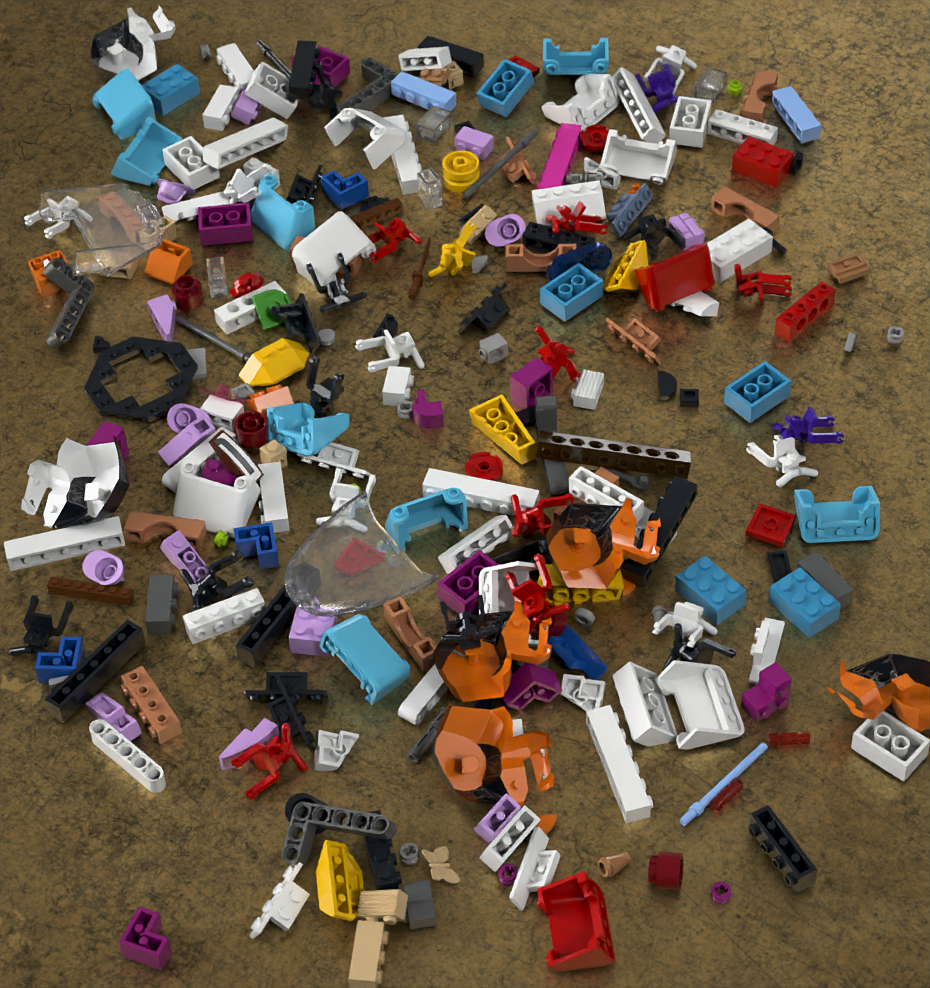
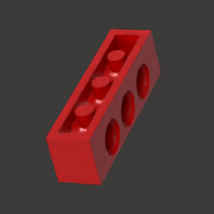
[775,281,836,342]

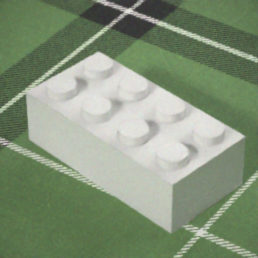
[707,219,773,283]

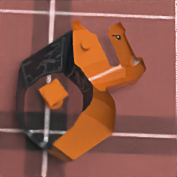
[545,498,661,589]
[433,601,552,702]

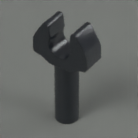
[763,227,787,255]

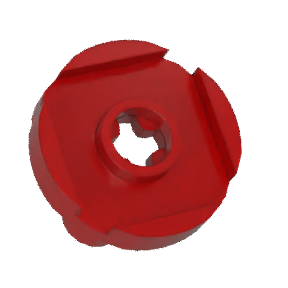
[580,125,609,152]
[230,272,264,300]
[465,452,503,482]

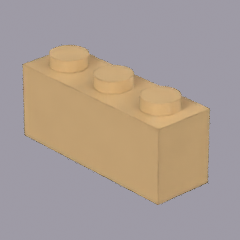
[348,920,389,988]

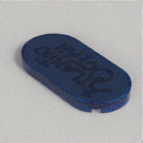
[546,242,612,281]

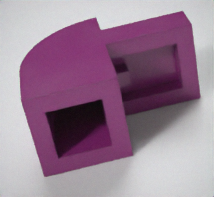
[412,390,444,429]

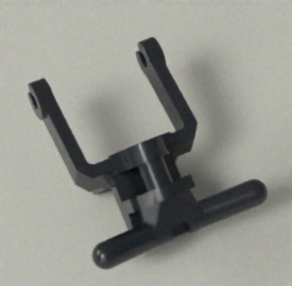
[306,64,343,121]
[623,214,686,260]
[306,253,367,313]
[294,356,344,418]
[180,550,254,611]
[9,595,74,656]
[440,595,497,651]
[662,623,737,672]

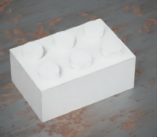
[245,62,299,119]
[669,96,711,148]
[162,136,220,190]
[851,707,930,782]

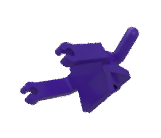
[635,64,688,113]
[773,407,844,444]

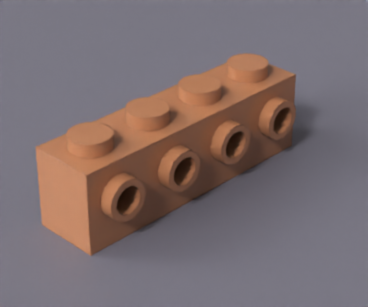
[120,666,182,744]

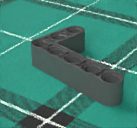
[338,58,398,114]
[43,258,95,349]
[535,395,569,496]
[282,802,397,868]

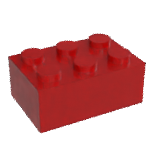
[732,136,794,188]

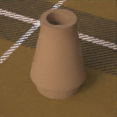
[597,851,631,877]

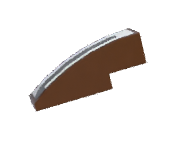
[209,430,264,482]

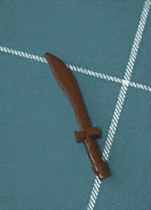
[408,238,431,300]

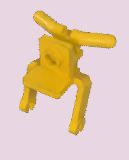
[428,221,476,278]

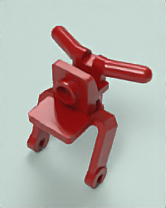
[545,201,608,235]
[367,217,422,263]
[734,264,792,305]
[535,326,581,382]
[511,494,574,537]
[505,553,570,634]
[231,723,308,800]

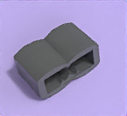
[403,880,436,929]

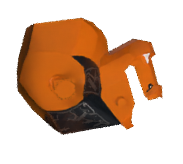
[828,654,930,732]
[431,703,554,806]

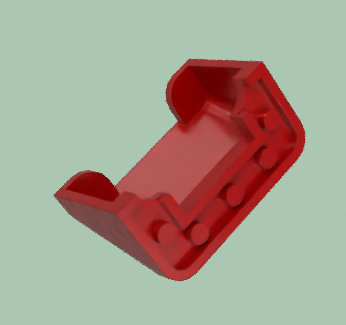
[635,243,715,312]
[537,871,616,972]

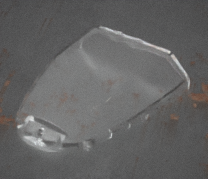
[284,491,439,617]

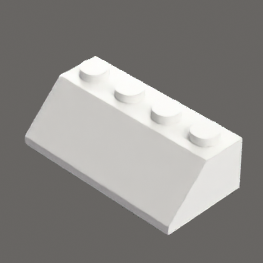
[532,180,606,227]
[612,662,678,747]

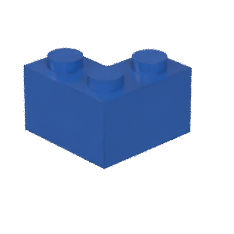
[321,170,369,210]
[233,522,279,570]
[35,637,85,683]

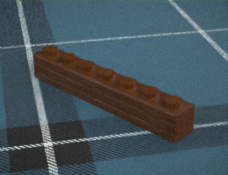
[349,198,403,229]
[47,577,134,606]

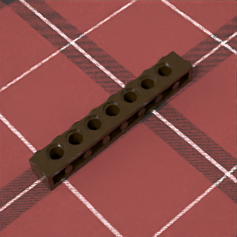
[536,430,691,479]

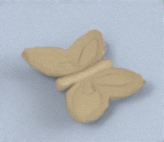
[421,846,460,884]

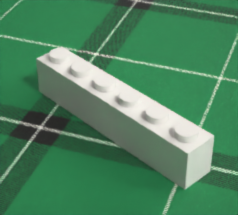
[612,67,666,144]
[384,115,425,195]
[203,117,288,169]
[422,468,540,516]
[4,516,125,571]
[586,705,653,823]

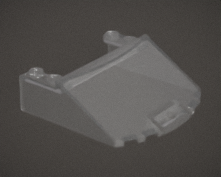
[39,183,164,277]

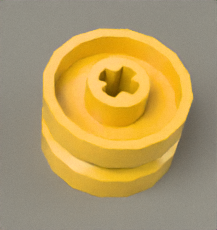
[442,151,480,193]

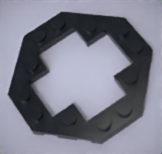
[84,336,198,423]

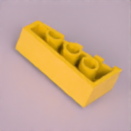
[469,394,537,465]
[537,564,624,605]

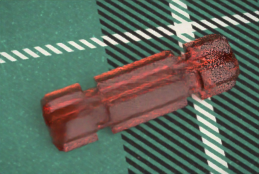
[769,731,810,746]
[710,778,743,811]

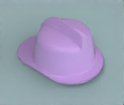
[157,179,196,204]
[485,214,526,247]
[167,403,211,433]
[83,550,125,586]

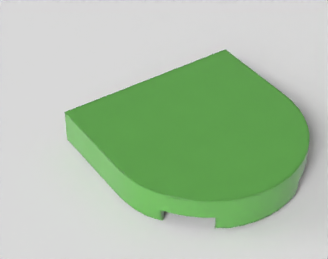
[251,289,292,330]

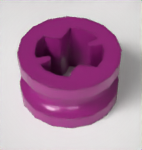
[498,863,518,886]
[711,881,731,904]

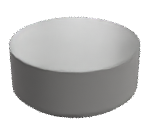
[318,329,335,346]
[574,608,595,626]

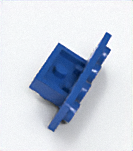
[548,623,608,680]

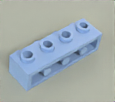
[391,72,457,116]
[772,86,822,143]

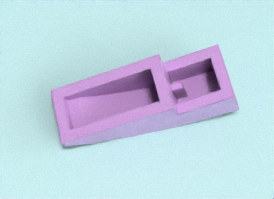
[85,692,142,741]
[219,718,279,770]

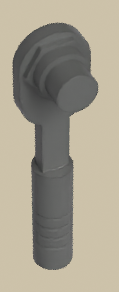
[597,467,649,491]

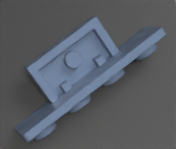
[606,183,653,237]

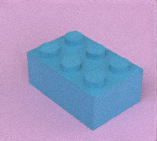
[477,59,534,117]
[141,64,200,116]
[540,263,604,322]
[724,361,791,423]
[675,556,747,626]
[768,567,841,638]

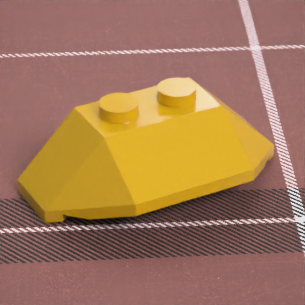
[604,240,648,293]
[239,338,309,387]
[316,840,364,921]

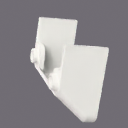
[324,108,407,169]
[479,561,538,647]

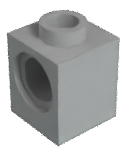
[479,333,508,365]

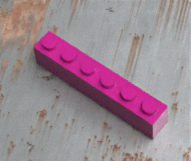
[536,123,582,190]

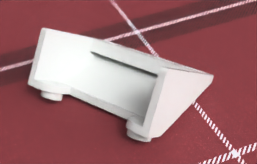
[172,457,261,539]
[656,660,745,750]

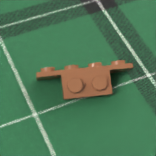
[498,137,538,188]
[605,318,662,365]

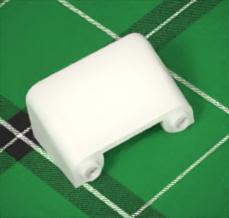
[541,74,620,132]
[600,129,677,185]
[292,211,376,286]

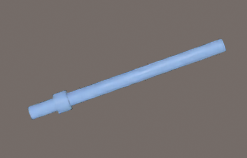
[679,742,768,826]

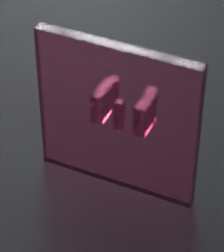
[198,384,246,402]

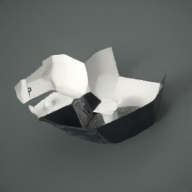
[91,6,176,80]
[21,435,130,528]

